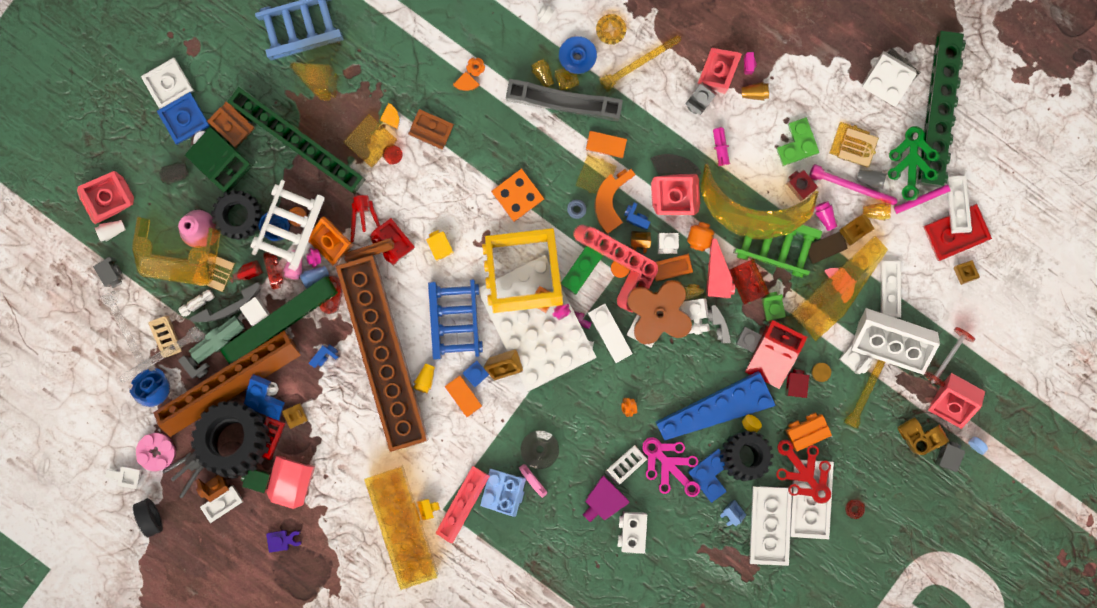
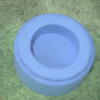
[968,437,988,455]

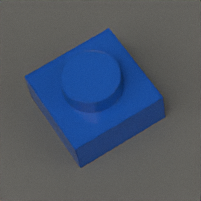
[463,361,489,387]

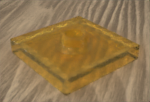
[344,114,398,168]

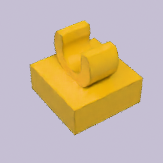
[417,499,440,520]

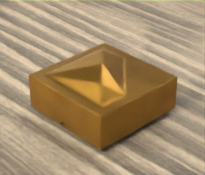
[953,260,980,285]

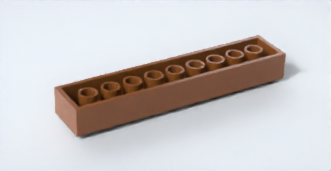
[336,255,429,452]

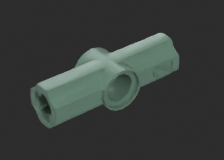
[189,316,245,364]

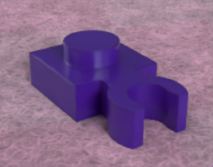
[266,530,302,553]

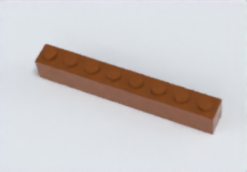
[153,331,301,437]

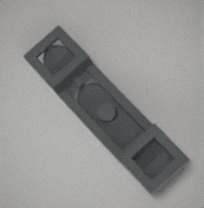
[189,282,263,322]

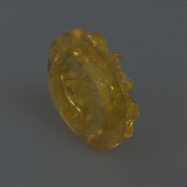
[596,14,626,45]

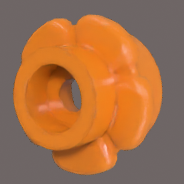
[466,58,485,76]

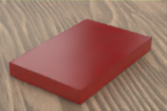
[923,204,992,261]

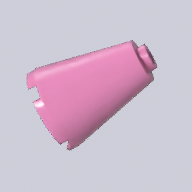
[179,210,217,248]

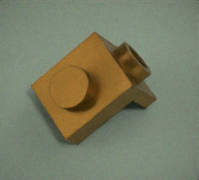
[839,214,874,246]

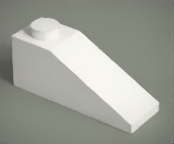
[588,304,632,363]

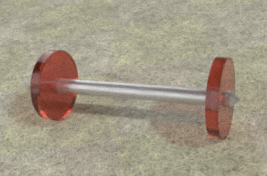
[924,327,976,387]

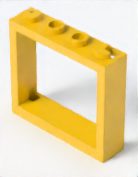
[482,228,563,313]

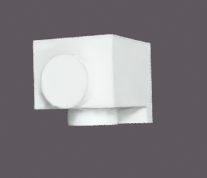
[658,233,679,254]

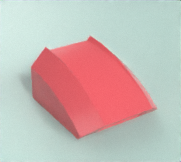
[77,171,134,224]
[651,174,700,215]
[267,455,315,509]

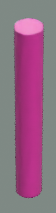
[894,184,951,214]

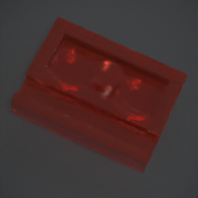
[729,258,770,305]

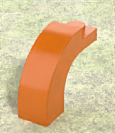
[595,169,636,235]

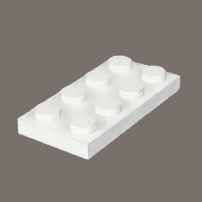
[790,460,834,539]
[749,486,792,566]

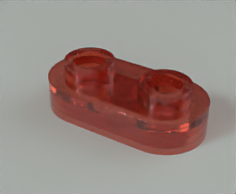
[263,252,284,290]
[319,276,343,314]

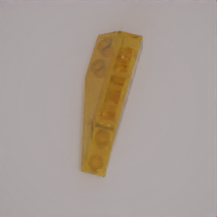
[790,236,888,341]

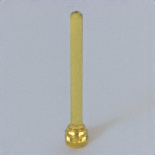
[599,35,681,91]
[844,360,886,429]

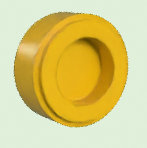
[742,414,762,433]

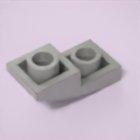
[707,305,731,343]

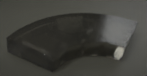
[650,154,702,176]

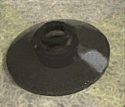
[521,430,559,469]

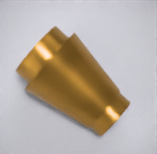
[742,82,769,101]

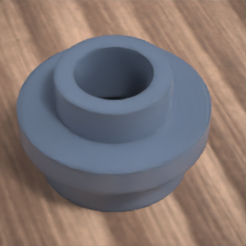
[567,200,586,219]

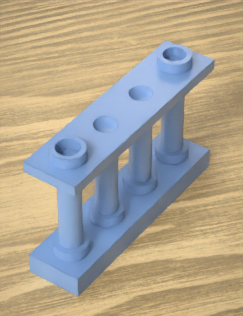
[255,0,344,61]

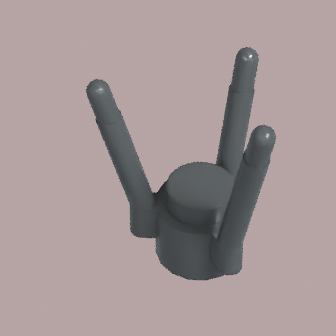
[162,452,205,498]

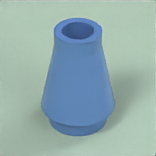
[299,265,330,289]

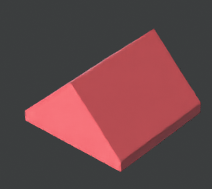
[698,48,742,94]

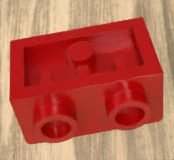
[370,218,415,266]

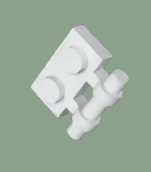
[679,299,710,335]

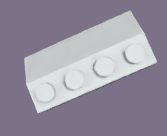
[851,308,940,375]

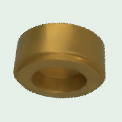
[811,363,831,382]

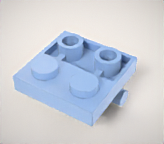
[480,469,526,517]

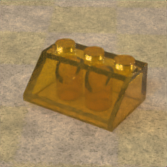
[290,63,338,101]

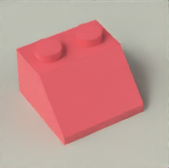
[928,373,985,429]

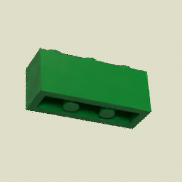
[561,241,603,295]

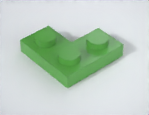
[776,117,820,166]

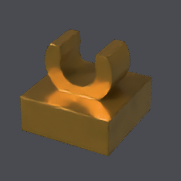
[631,231,651,253]
[282,403,309,429]

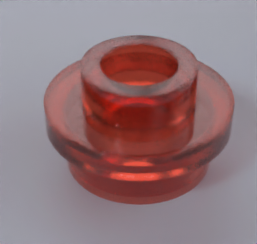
[845,499,865,519]

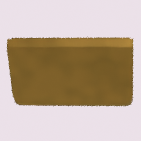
[484,349,523,381]

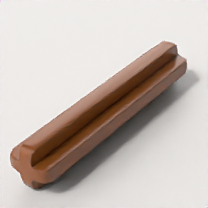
[344,238,394,263]

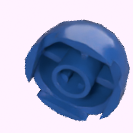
[129,368,170,407]

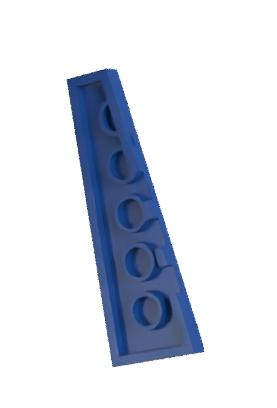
[656,371,776,440]

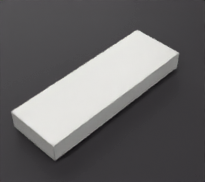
[946,175,972,233]
[880,260,901,318]

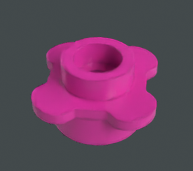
[306,248,321,268]
[552,304,571,321]

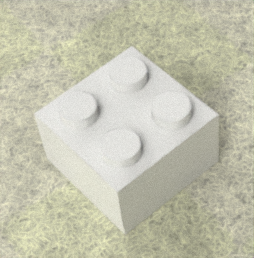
[862,51,917,107]

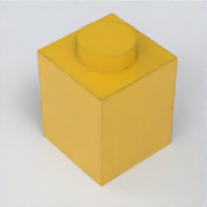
[426,230,454,261]

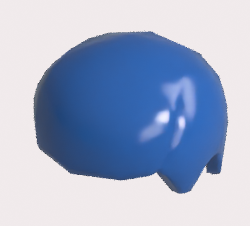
[258,212,290,241]

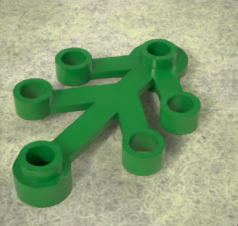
[888,126,940,201]

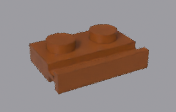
[207,101,255,148]
[408,109,454,150]

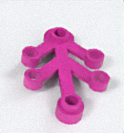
[642,437,700,497]

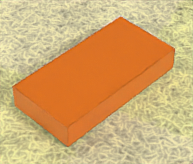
[586,131,627,158]
[655,254,693,282]
[444,375,482,417]

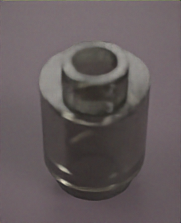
[159,161,189,185]

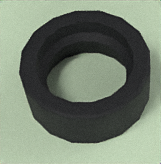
[132,498,163,538]

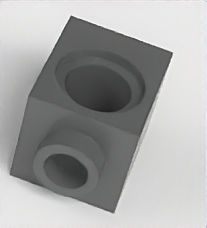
[935,441,966,472]

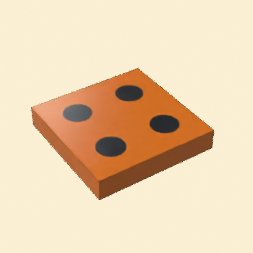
[491,169,544,222]

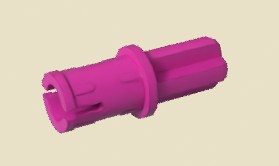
[713,127,730,166]

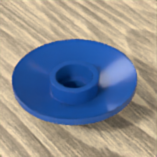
[559,36,597,74]

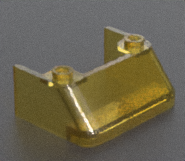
[132,217,221,286]

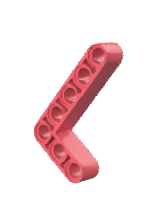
[574,225,658,312]

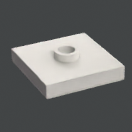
[141,58,194,109]

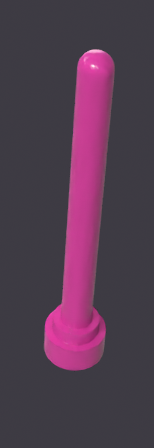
[809,164,898,205]

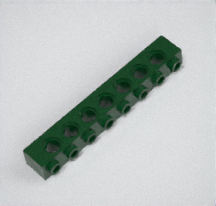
[917,31,966,187]
[227,86,366,195]

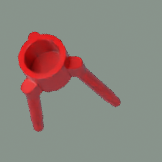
[350,195,380,243]

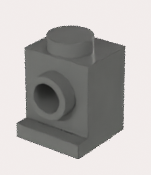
[93,257,123,288]

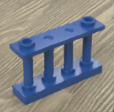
[428,280,483,360]

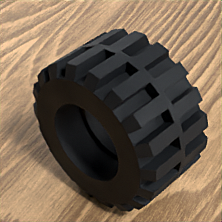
[211,190,264,240]
[720,431,774,481]

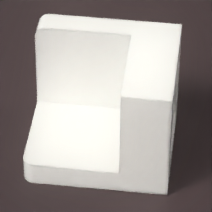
[240,297,270,326]

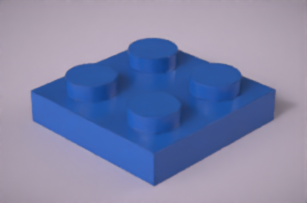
[157,92,210,145]

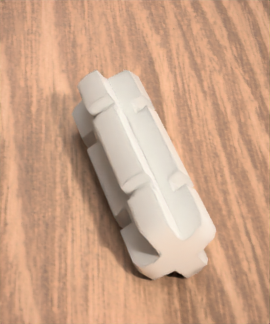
[178,290,214,317]

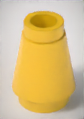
[413,364,435,394]

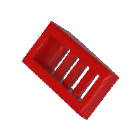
[237,260,263,281]
[262,416,285,461]

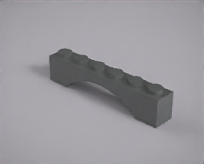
[506,79,623,122]

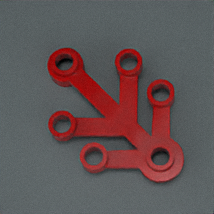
[776,440,831,504]

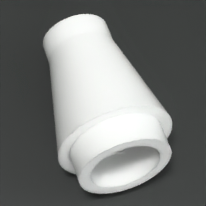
[95,220,126,242]

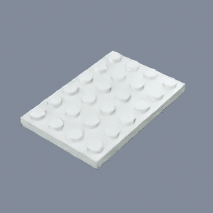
[479,255,597,392]

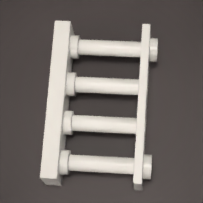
[250,180,325,271]

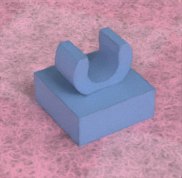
[720,500,746,526]

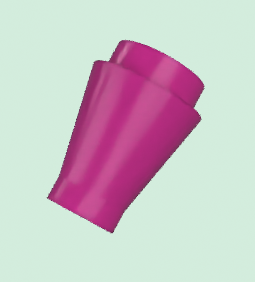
[814,201,837,231]

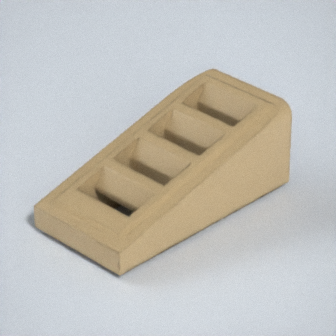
[148,316,182,358]

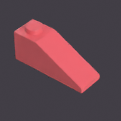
[706,239,735,299]

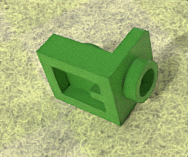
[762,292,786,321]

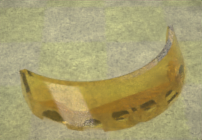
[701,164,819,239]

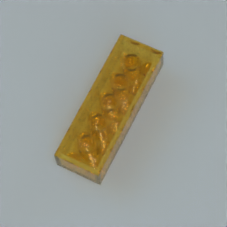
[364,465,439,590]

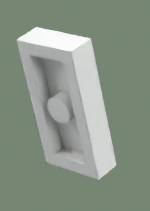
[200,485,244,523]

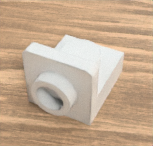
[839,345,872,374]

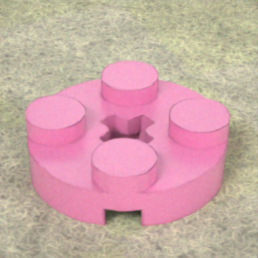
[136,433,176,471]

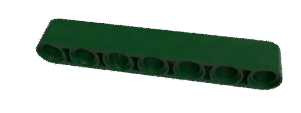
[220,276,338,365]

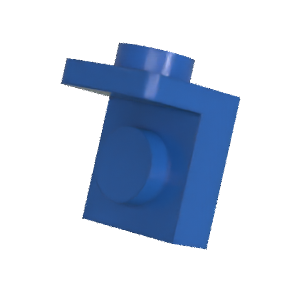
[624,202,650,230]
[309,344,340,368]

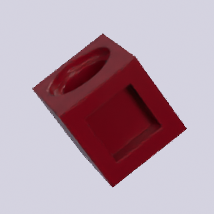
[786,170,818,201]
[785,369,809,398]

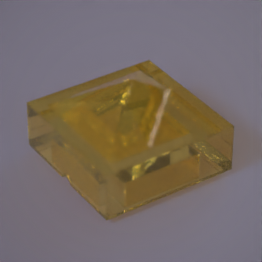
[554,68,579,90]

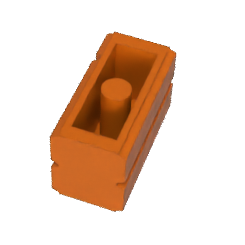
[785,412,832,451]

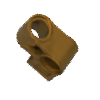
[897,417,949,455]

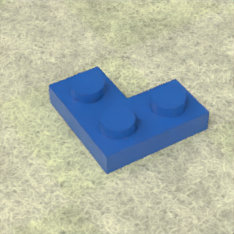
[244,374,285,421]
[688,449,726,503]

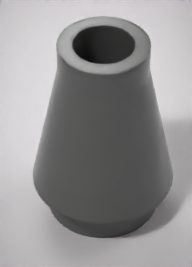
[857,169,886,189]

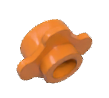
[621,398,637,417]

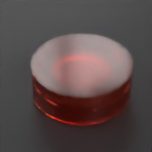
[382,144,403,165]

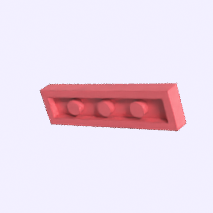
[436,466,490,544]

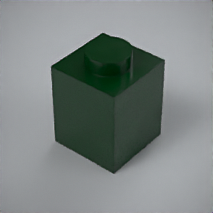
[241,469,271,493]

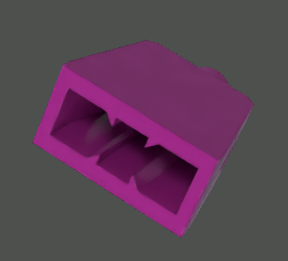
[583,475,630,522]

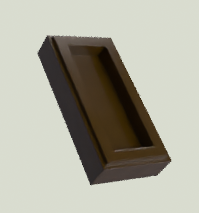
[808,232,848,264]

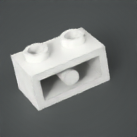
[618,511,647,554]

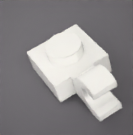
[105,466,142,489]

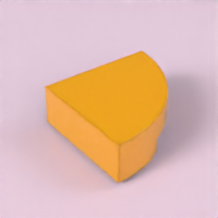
[380,103,399,129]

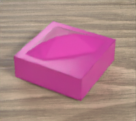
[744,52,757,75]

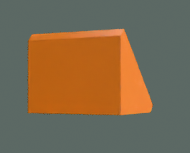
[308,216,354,266]

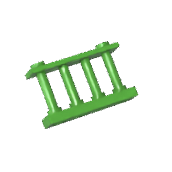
[733,208,822,278]

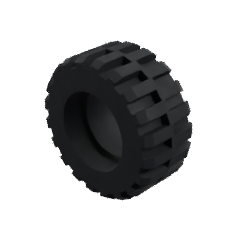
[191,401,270,478]

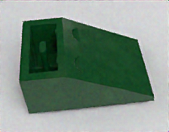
[185,127,253,193]

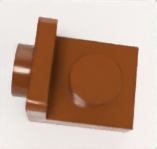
[196,475,229,502]

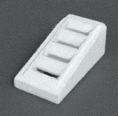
[605,445,647,486]

